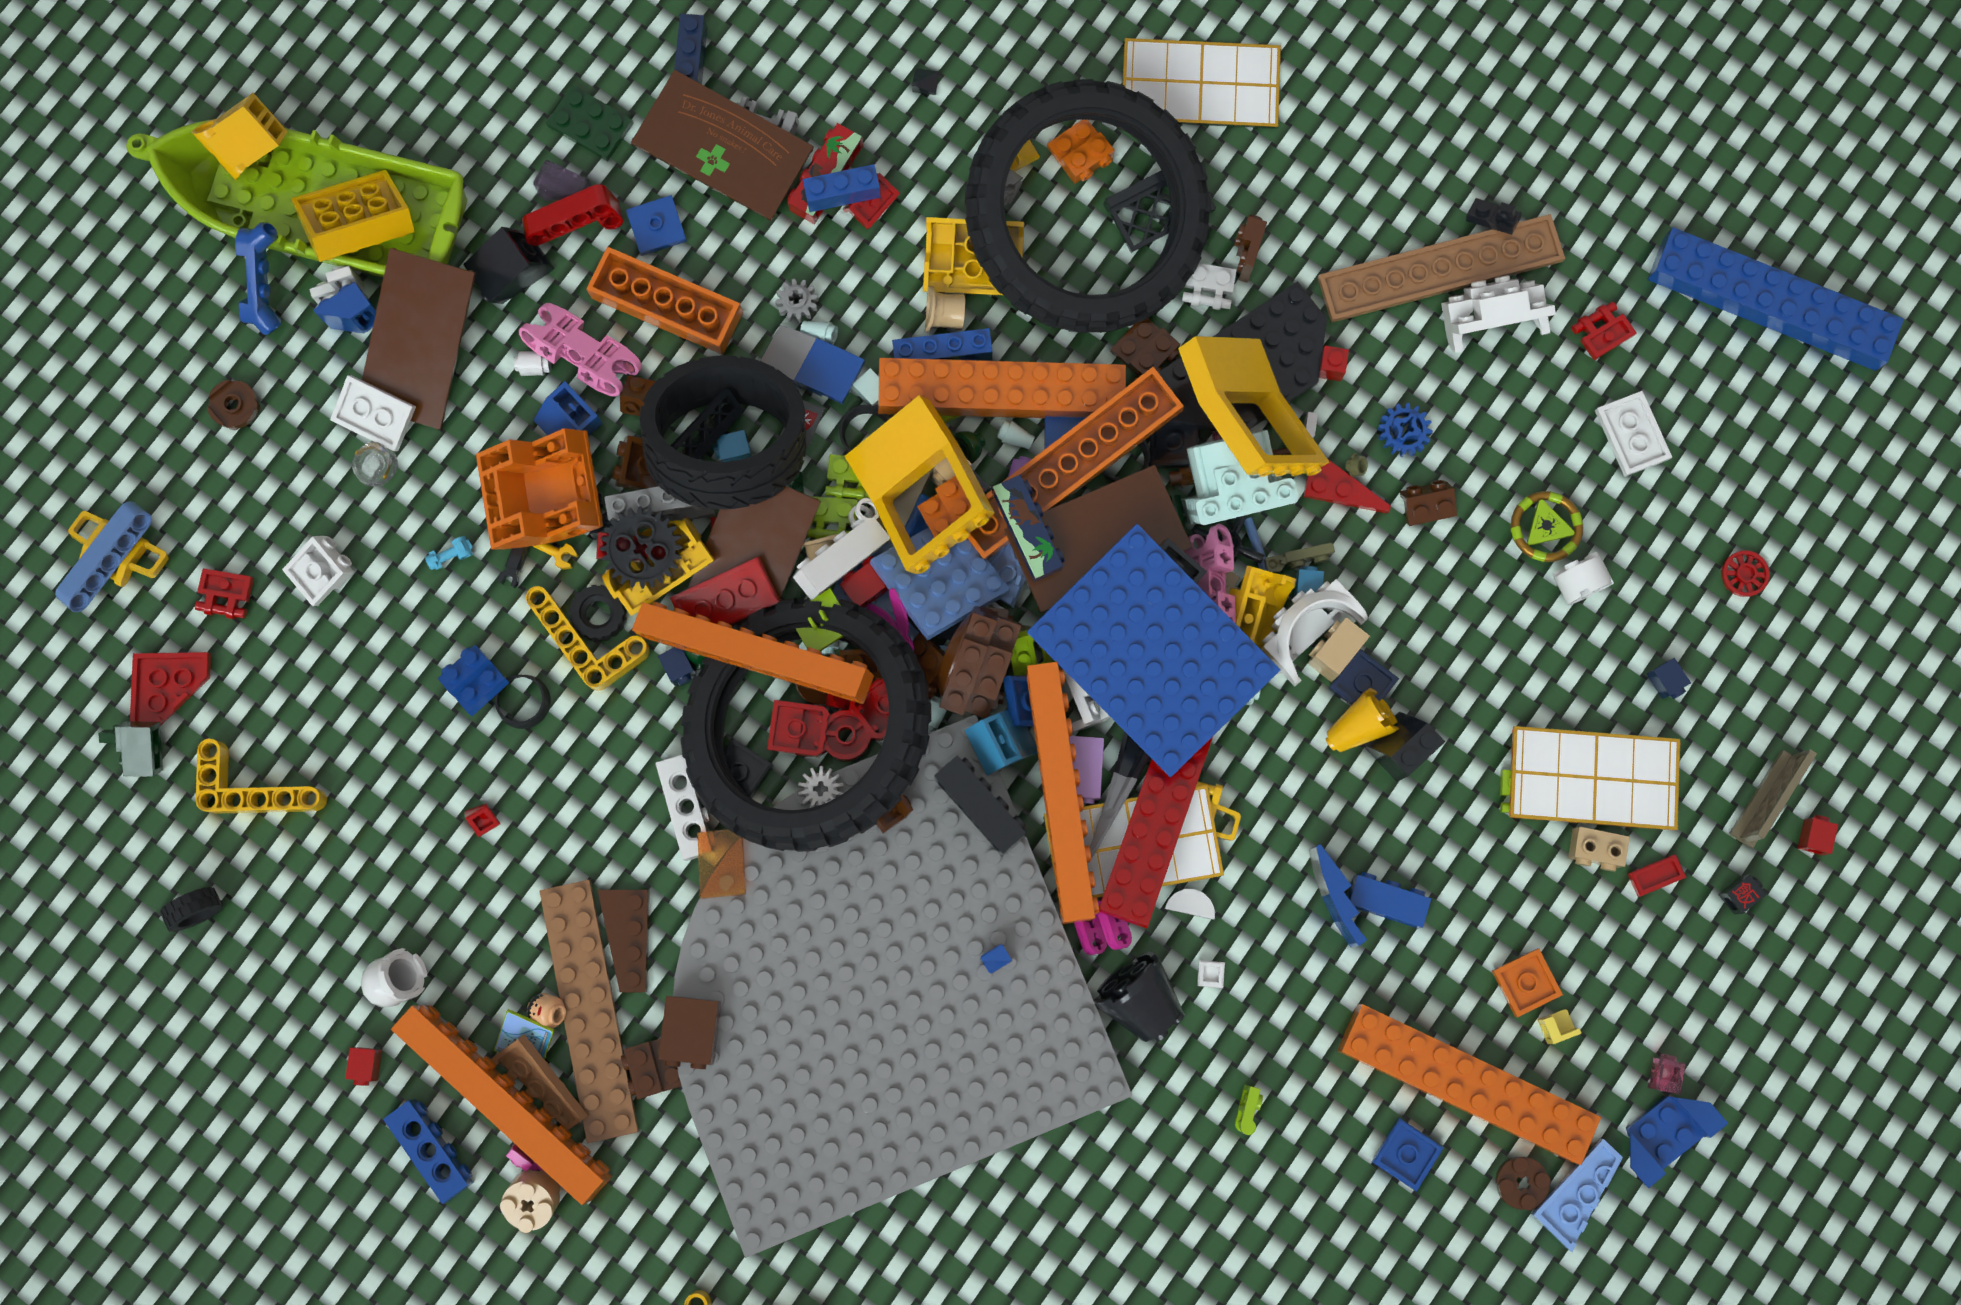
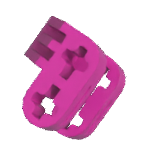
[1074,899,1132,956]

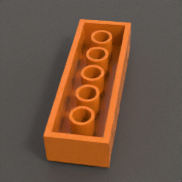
[586,246,743,355]

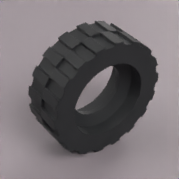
[569,585,627,642]
[160,887,223,932]

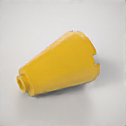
[1326,688,1399,752]

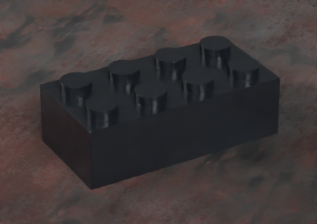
[934,755,1027,857]

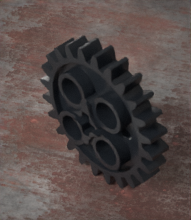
[600,506,683,589]

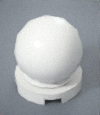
[361,948,427,1007]

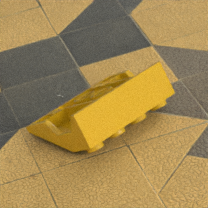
[923,217,1025,295]

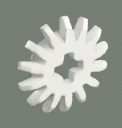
[798,766,844,808]

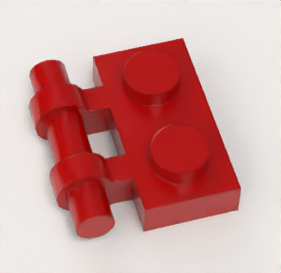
[1571,302,1637,361]
[195,568,254,619]

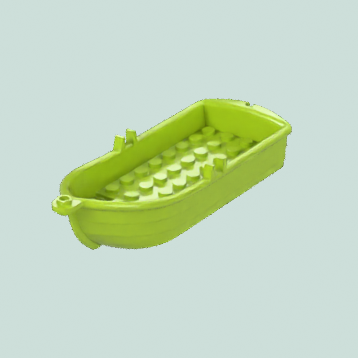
[126,120,468,277]

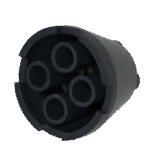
[1093,951,1185,1042]

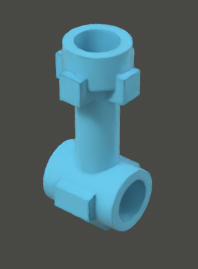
[425,536,473,570]

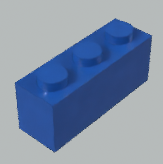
[803,164,881,212]
[1348,872,1431,929]

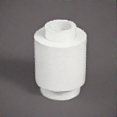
[514,351,551,376]

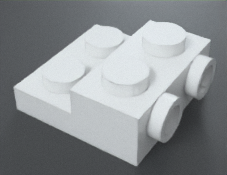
[282,536,354,606]

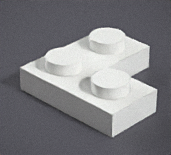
[309,266,366,304]

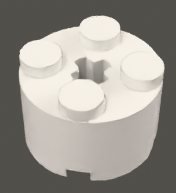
[1552,552,1614,605]

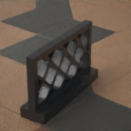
[1103,171,1216,253]

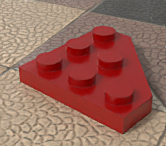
[130,652,211,726]

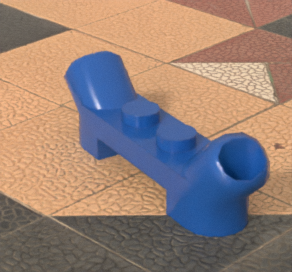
[236,222,281,335]

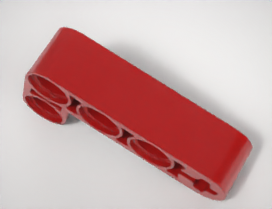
[522,184,623,246]

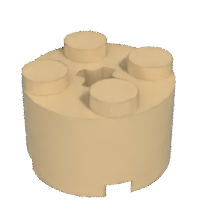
[500,1169,560,1233]

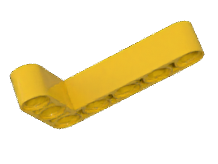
[526,586,650,691]
[196,739,327,814]

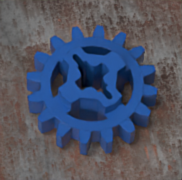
[1377,403,1433,457]

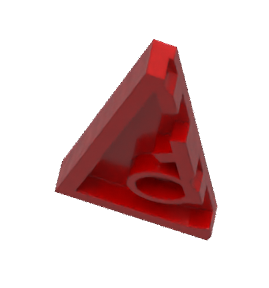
[1303,459,1391,514]

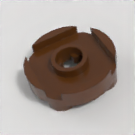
[207,380,260,430]
[1496,1157,1550,1210]

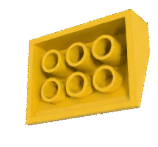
[291,169,415,262]

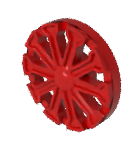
[1721,550,1770,597]

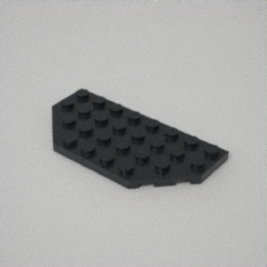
[1158,281,1327,432]

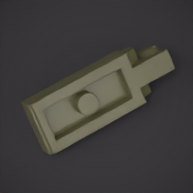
[1264,542,1335,574]

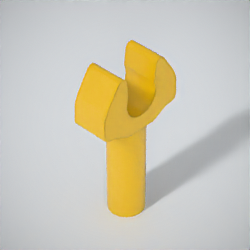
[532,543,578,570]

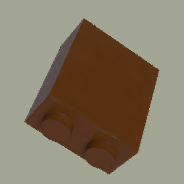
[658,996,721,1069]

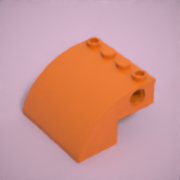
[476,428,603,550]

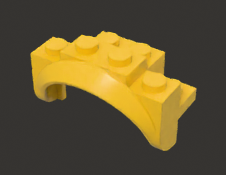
[602,516,715,616]
[1225,566,1297,649]

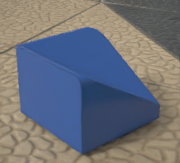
[980,944,1012,974]

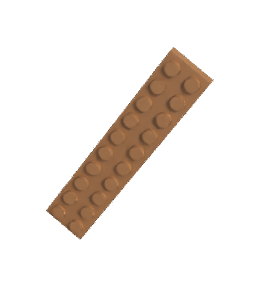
[1318,214,1565,323]
[539,880,639,1144]

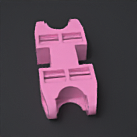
[519,303,642,396]
[1184,524,1236,623]

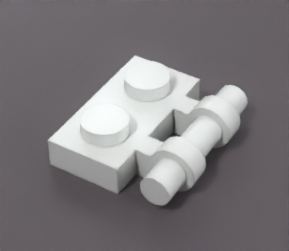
[1182,263,1237,310]

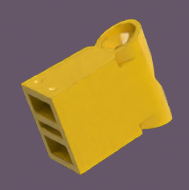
[192,93,288,181]

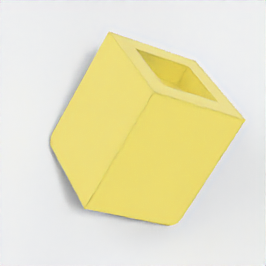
[1537,1009,1581,1044]

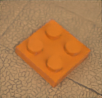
[1492,948,1563,1017]

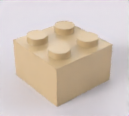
[1308,617,1370,682]

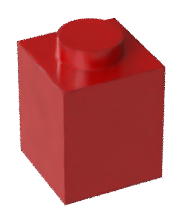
[1319,346,1349,381]
[1798,815,1838,856]
[345,1047,382,1086]

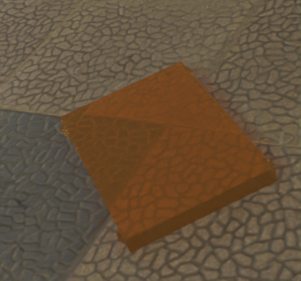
[697,829,746,899]

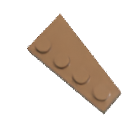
[491,1034,588,1130]

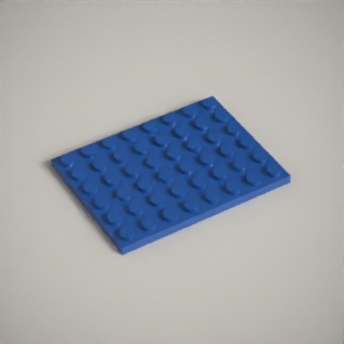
[1026,523,1280,778]

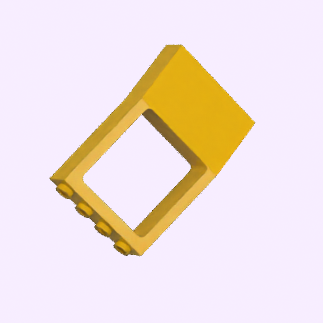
[1178,336,1329,477]
[844,395,995,574]

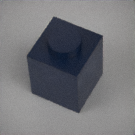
[658,647,697,686]
[1646,658,1691,699]

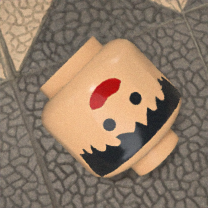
[527,993,566,1029]

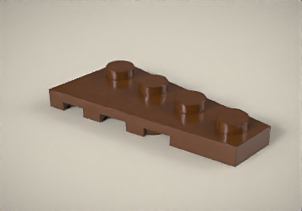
[598,890,650,992]

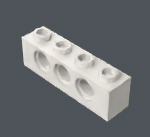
[656,755,717,861]

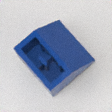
[313,282,377,334]
[533,381,603,437]

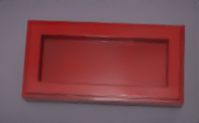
[1627,854,1686,897]

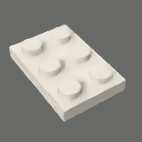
[330,375,416,451]
[1595,391,1672,477]

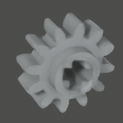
[775,278,819,323]

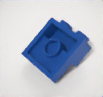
[438,645,510,716]

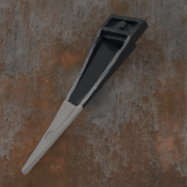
[1090,731,1150,857]

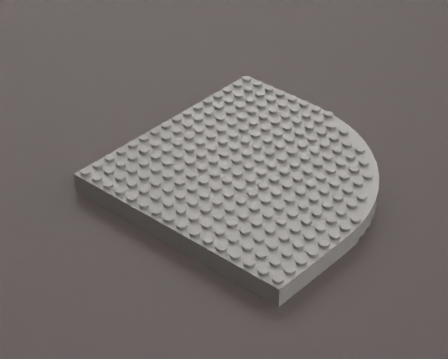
[673,715,1132,1258]

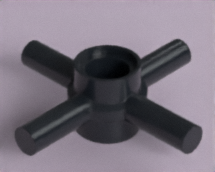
[1192,515,1265,564]

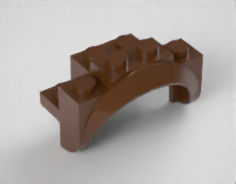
[938,606,1022,718]

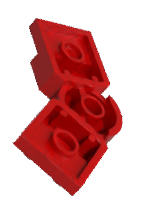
[767,679,889,762]

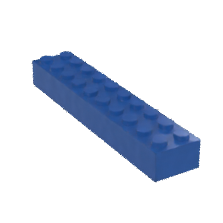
[1647,227,1904,371]

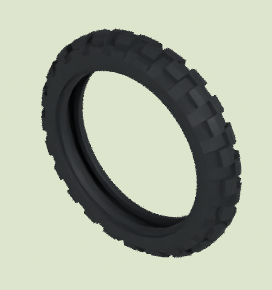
[964,79,1211,333]
[680,597,932,852]

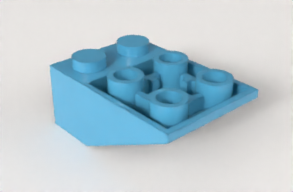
[964,710,1037,776]

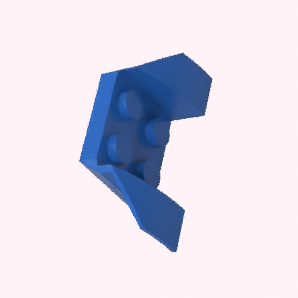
[1626,1096,1728,1188]

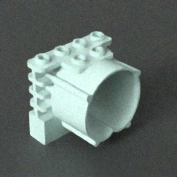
[1181,430,1298,525]

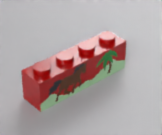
[787,123,863,225]

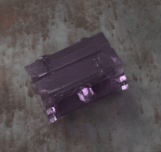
[533,160,592,201]

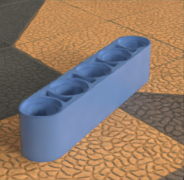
[55,501,152,612]

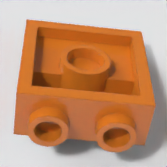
[1047,120,1115,184]
[917,476,971,538]

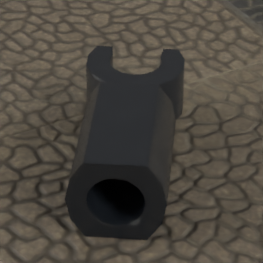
[498,547,529,589]

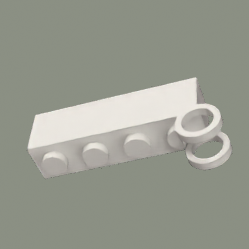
[793,498,890,600]

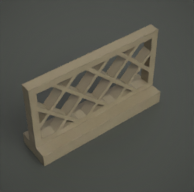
[1729,749,1817,848]

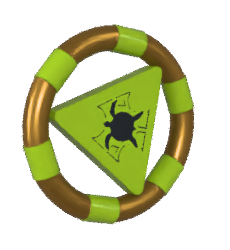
[1511,491,1583,562]

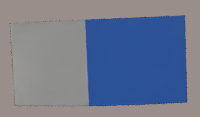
[761,325,865,405]
[1309,844,1367,947]

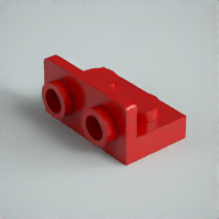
[842,173,900,229]

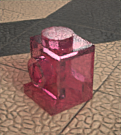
[1647,1054,1685,1094]

